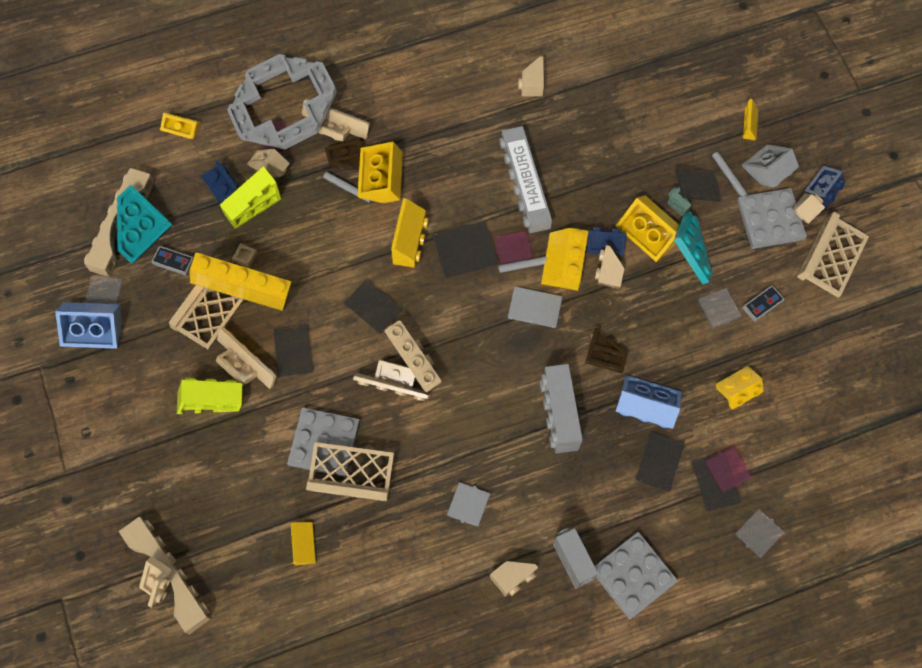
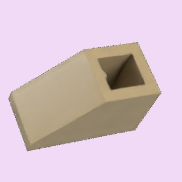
[792,194,825,224]
[595,245,625,289]
[490,561,538,597]

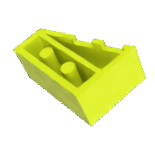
[220,166,281,229]
[177,378,242,414]

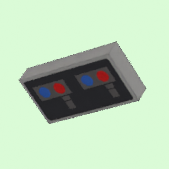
[152,246,194,276]
[743,286,785,322]

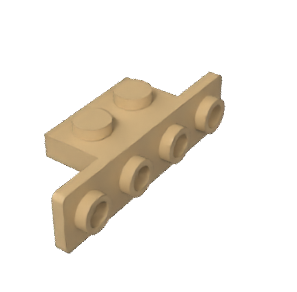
[302,99,370,141]
[385,320,442,392]
[216,327,276,389]
[353,359,431,401]

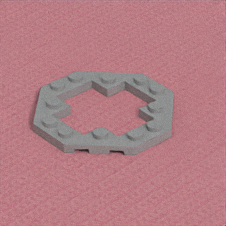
[227,54,337,149]

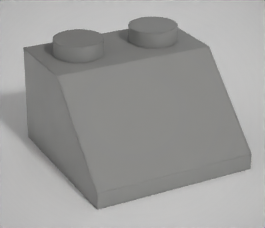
[742,144,799,188]

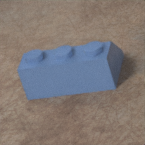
[55,302,122,349]
[616,375,682,429]

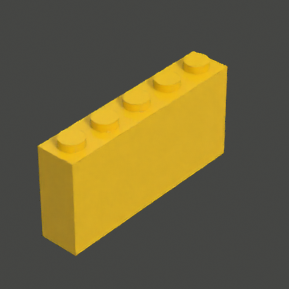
[190,253,291,311]

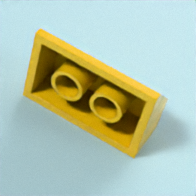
[358,142,403,203]
[616,195,679,262]
[391,198,429,268]
[541,228,588,291]

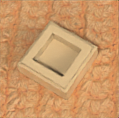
[232,243,258,268]

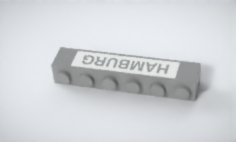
[499,126,552,234]

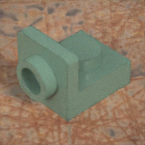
[667,184,692,217]

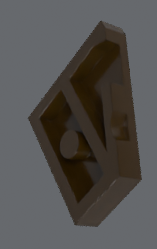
[325,139,362,172]
[585,328,628,373]

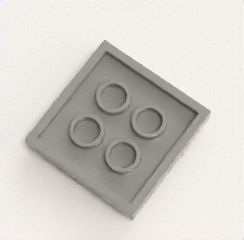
[737,188,807,249]
[287,408,360,478]
[595,532,678,620]

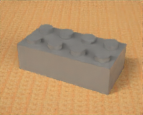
[540,364,582,454]

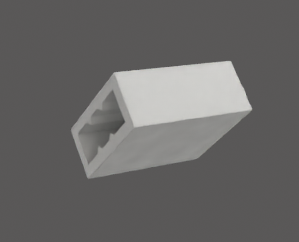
[553,528,598,589]

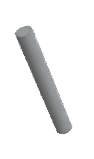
[712,152,748,197]
[323,172,371,203]
[498,256,547,273]

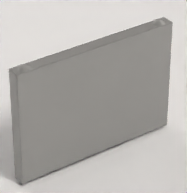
[508,287,562,328]

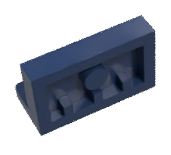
[201,160,239,204]
[804,166,846,209]
[586,227,626,256]

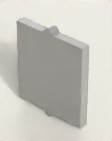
[447,482,490,527]

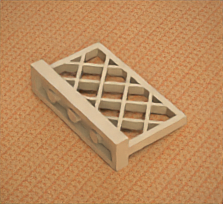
[797,212,869,298]
[169,285,245,350]
[306,442,394,502]

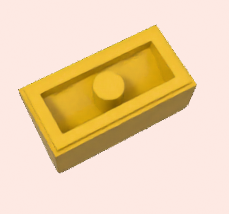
[743,99,758,140]
[160,113,201,139]
[291,522,316,566]

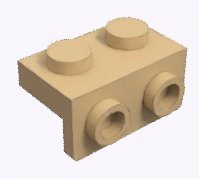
[139,556,172,608]

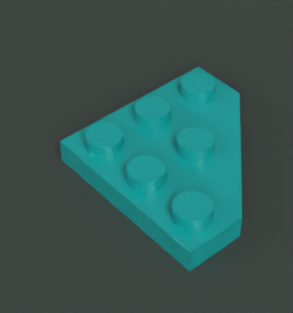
[117,185,172,264]
[674,211,712,284]

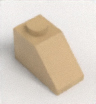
[518,57,544,96]
[247,149,290,178]

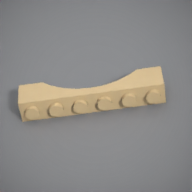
[84,168,155,277]
[119,517,210,635]

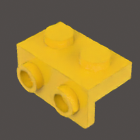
[716,366,764,410]

